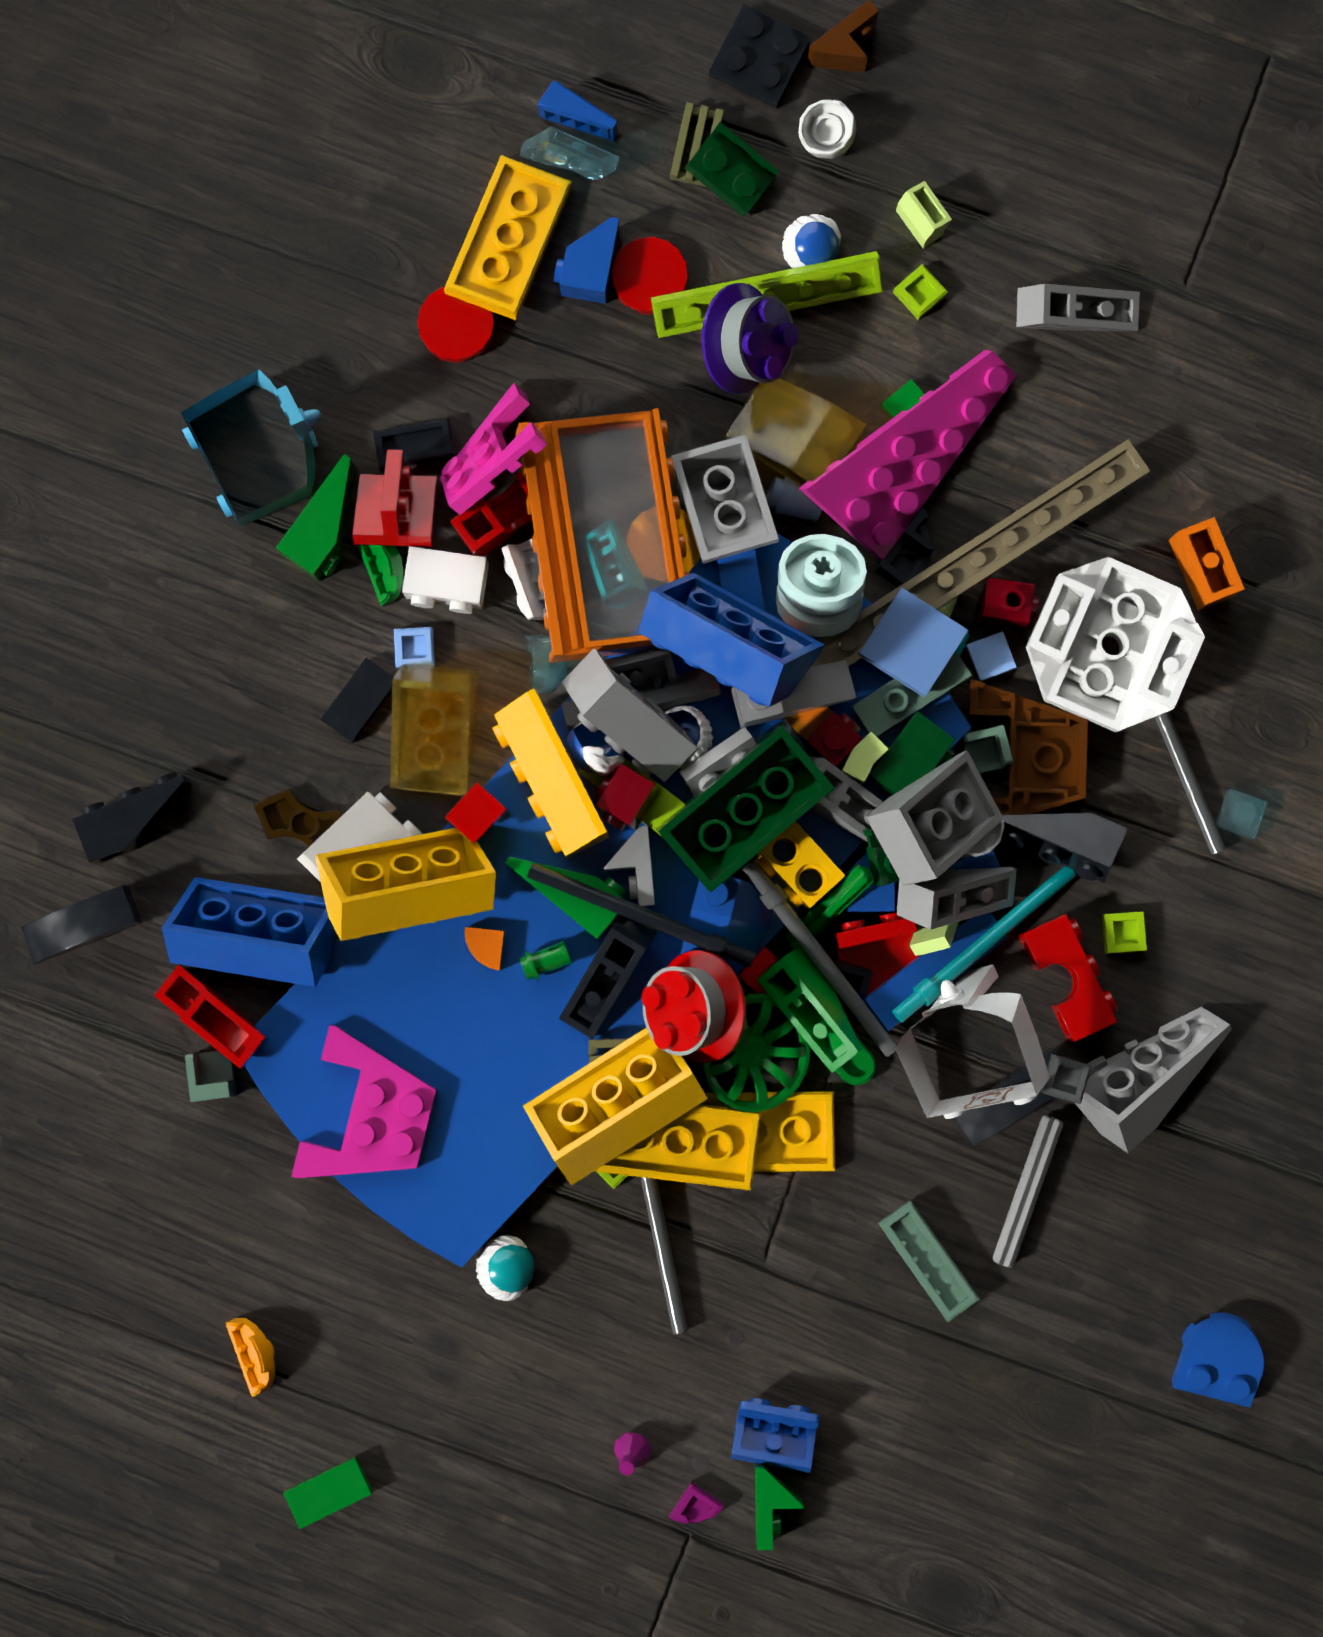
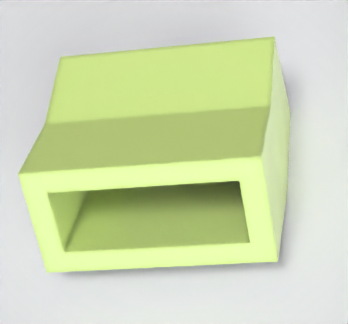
[896,181,952,249]
[841,732,888,785]

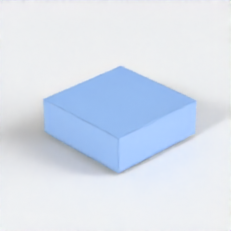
[394,627,436,669]
[965,631,1017,682]

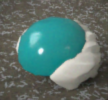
[475,1235,535,1301]

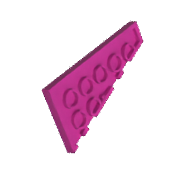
[799,350,1017,560]

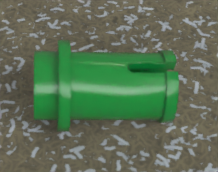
[519,940,572,981]

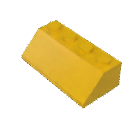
[492,689,609,859]
[316,828,496,941]
[523,1028,708,1186]

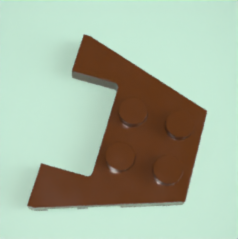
[969,680,1088,815]

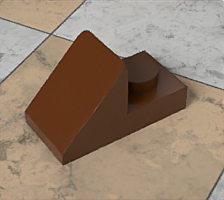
[807,0,879,72]

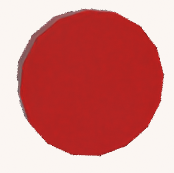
[611,237,688,315]
[417,287,495,363]

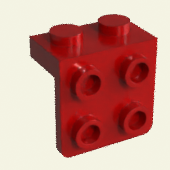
[833,912,918,997]

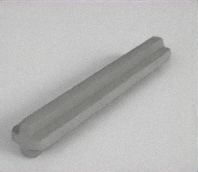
[993,1115,1063,1268]

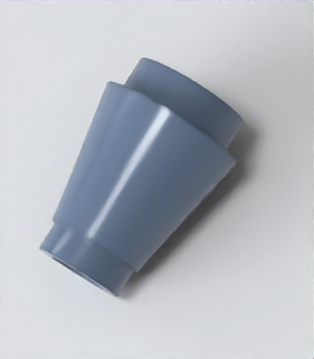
[766,477,822,522]

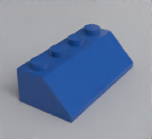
[638,573,824,707]
[161,877,335,987]

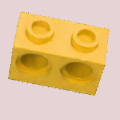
[756,821,845,909]

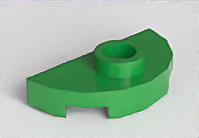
[358,545,404,607]

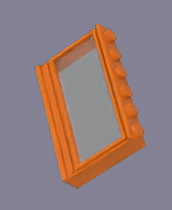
[515,408,690,663]

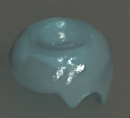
[525,635,568,694]

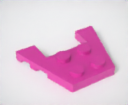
[440,383,547,515]
[291,1025,437,1178]

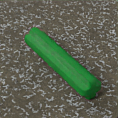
[785,865,874,949]

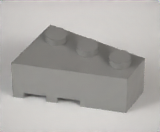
[562,648,697,782]

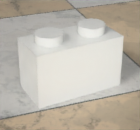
[402,546,489,614]

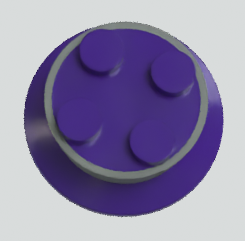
[694,283,798,394]

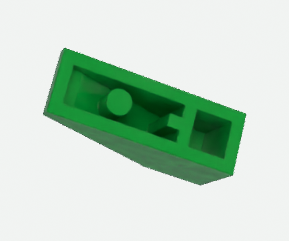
[276,454,356,581]
[505,857,627,940]
[757,946,862,1073]

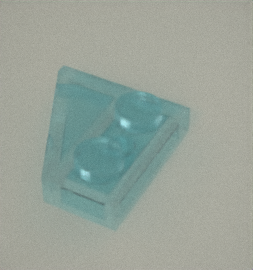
[519,126,619,180]

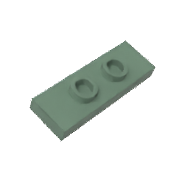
[851,650,972,737]
[878,1200,980,1322]

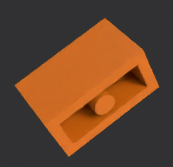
[1169,517,1245,611]

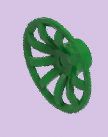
[701,993,810,1112]

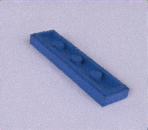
[862,912,1009,1032]

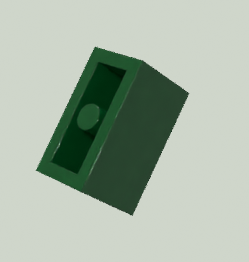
[867,711,955,796]

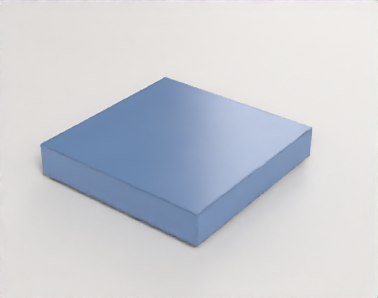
[858,588,968,698]

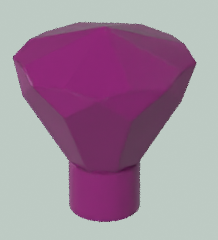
[614,1432,651,1475]

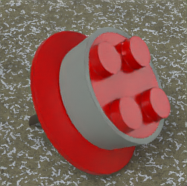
[642,950,746,1063]

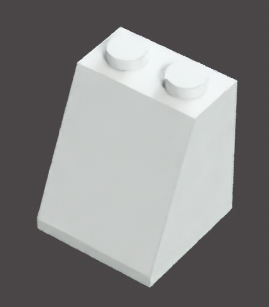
[297,792,423,882]

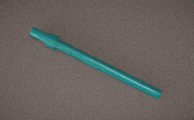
[892,866,1076,1023]

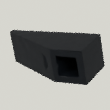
[72,772,192,865]
[1001,813,1128,883]

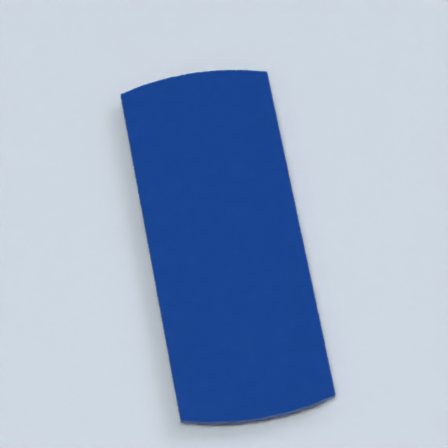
[245,534,971,1268]

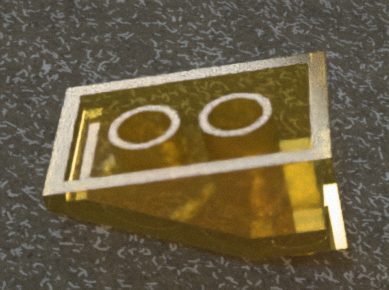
[725,378,866,486]
[390,664,479,796]

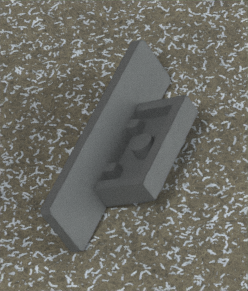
[562,647,721,732]

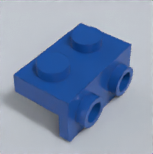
[731,1398,820,1473]

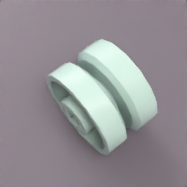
[776,534,867,637]

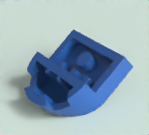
[1171,1313,1264,1408]

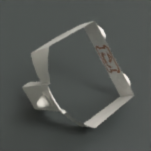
[895,965,1050,1119]

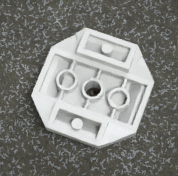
[1026,557,1205,732]

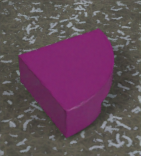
[669,1481,724,1524]

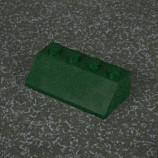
[656,725,835,893]

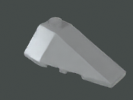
[1075,1007,1232,1153]

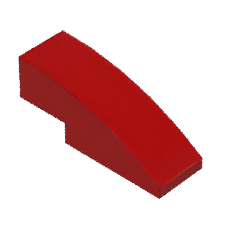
[154,965,267,1069]

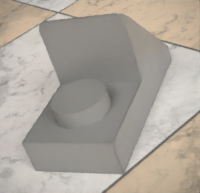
[604,825,655,907]

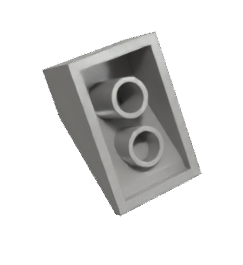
[671,434,779,564]
[866,751,1003,886]

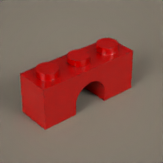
[451,472,571,557]
[1018,914,1118,1042]

